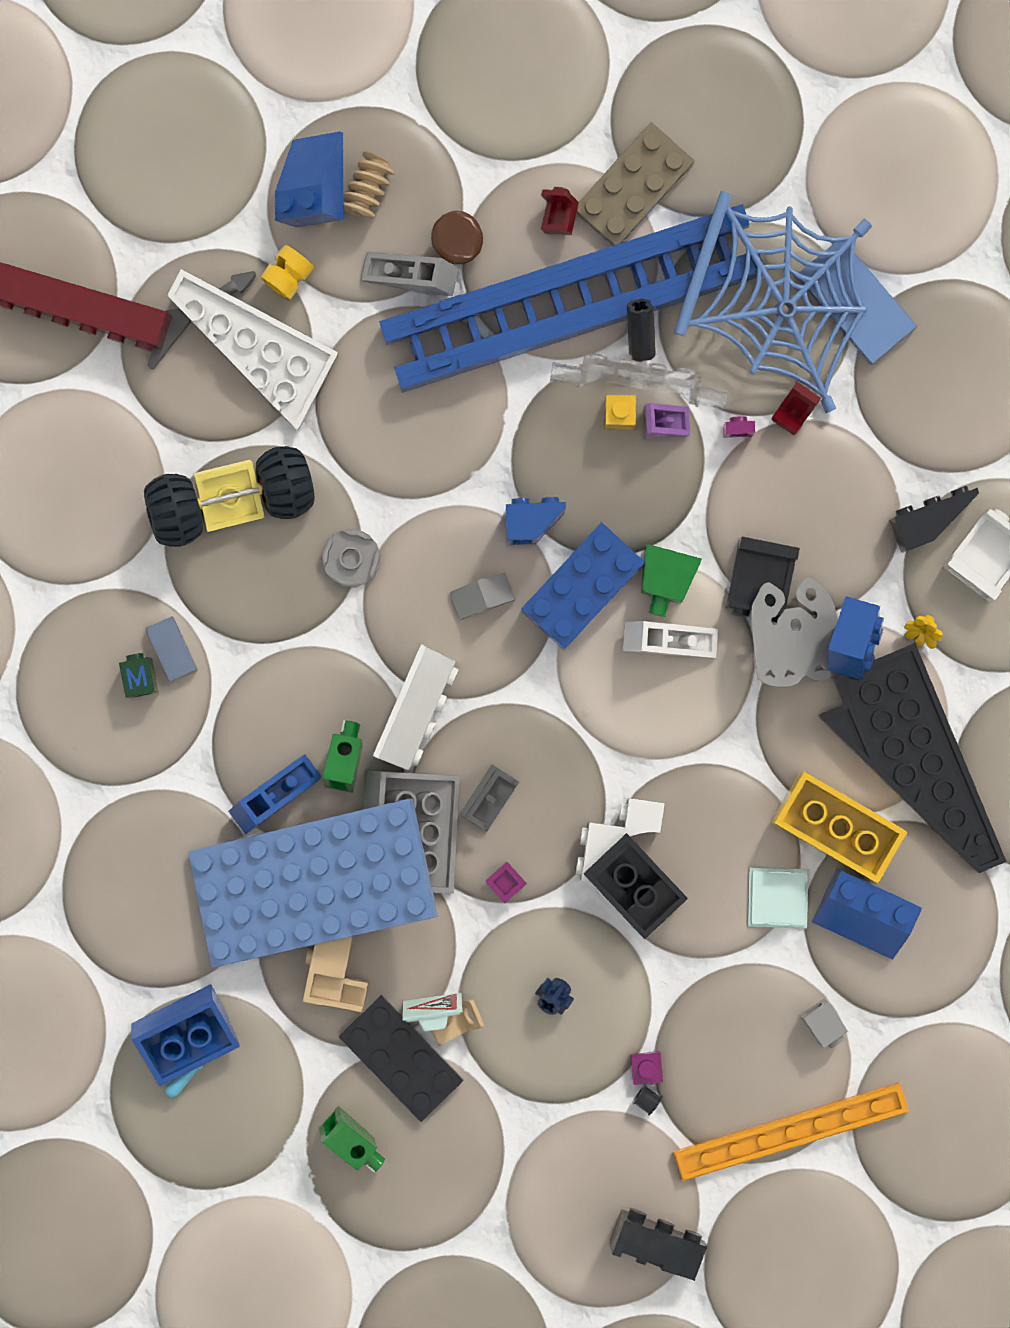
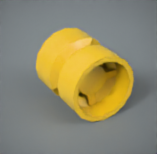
[260,244,315,301]

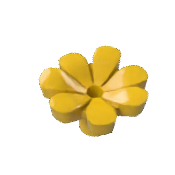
[904,615,943,649]

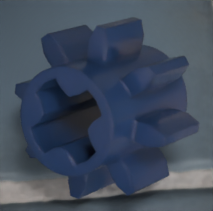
[535,978,574,1015]

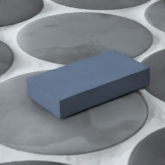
[145,616,198,682]

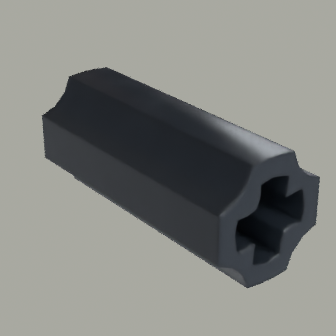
[627,298,656,362]

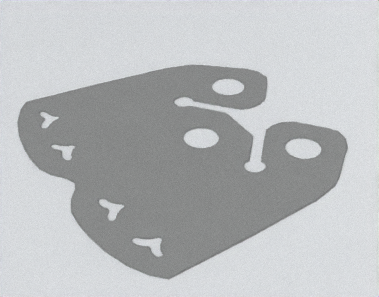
[751,577,839,687]

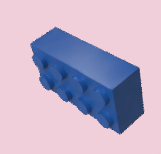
[521,522,645,651]

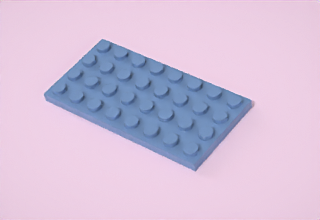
[188,798,438,968]

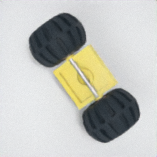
[144,446,315,547]

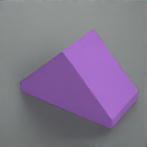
[643,403,690,439]

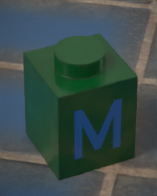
[119,653,159,698]

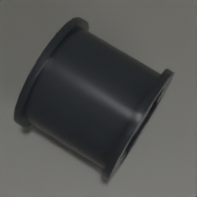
[632,1084,663,1116]

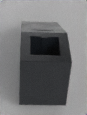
[889,486,979,553]

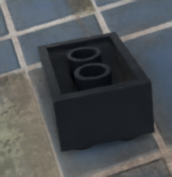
[583,833,688,939]

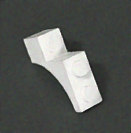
[576,798,665,883]

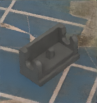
[460,765,519,831]

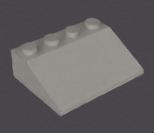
[363,770,460,894]

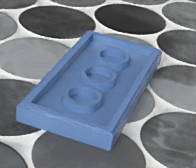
[797,241,917,365]

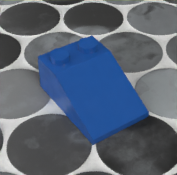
[275,131,344,227]

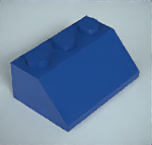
[812,869,922,960]
[131,984,240,1087]

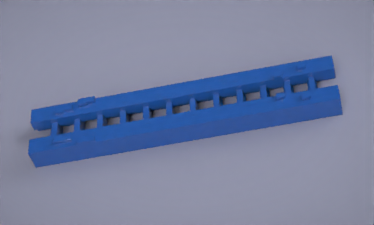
[379,204,762,393]

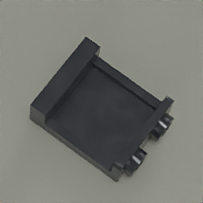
[725,536,800,623]

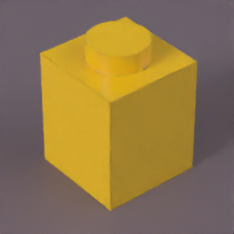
[604,395,636,430]

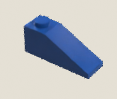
[228,754,322,835]

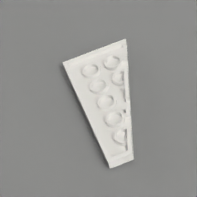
[167,269,338,431]

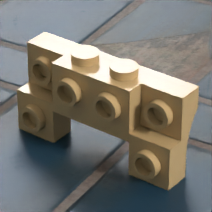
[303,936,369,1013]

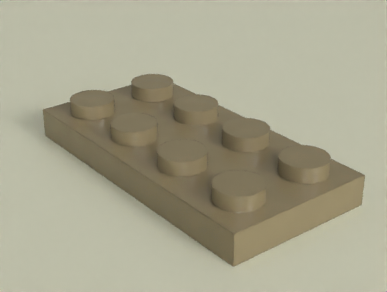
[576,122,695,246]

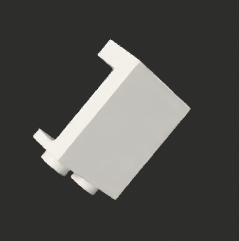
[942,509,1010,602]

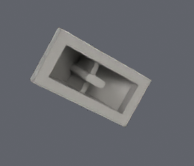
[450,573,515,620]

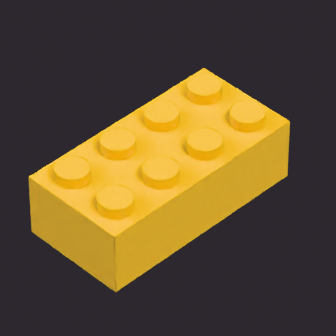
[771,771,907,883]

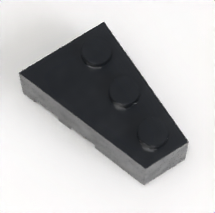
[609,1208,707,1281]

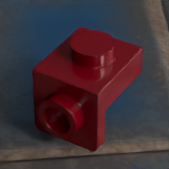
[541,187,579,235]
[771,382,821,435]

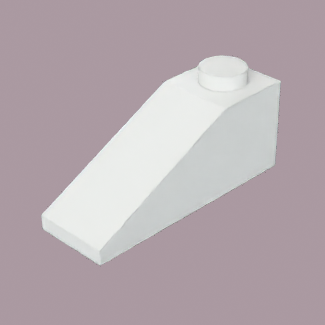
[623,621,718,658]

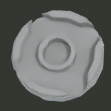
[322,529,380,588]

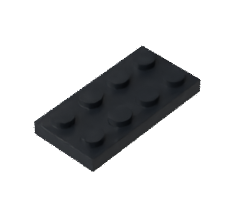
[339,994,464,1122]

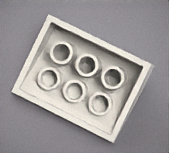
[373,644,459,770]

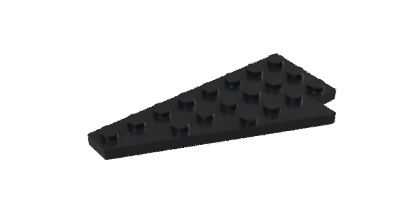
[819,643,1007,873]

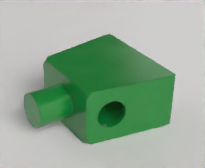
[641,544,702,617]
[323,720,363,793]
[319,1106,385,1172]

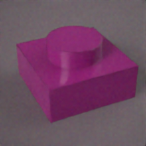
[723,416,756,438]
[485,862,527,903]
[630,1051,663,1085]

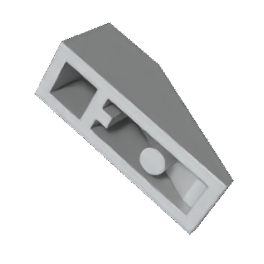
[361,252,459,296]

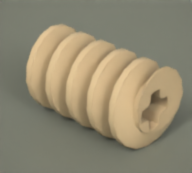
[343,151,395,218]

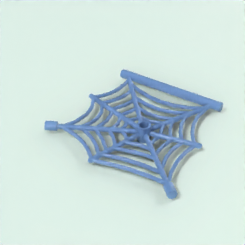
[674,191,872,413]

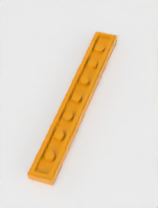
[673,1082,909,1181]

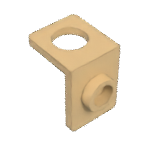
[431,999,484,1045]

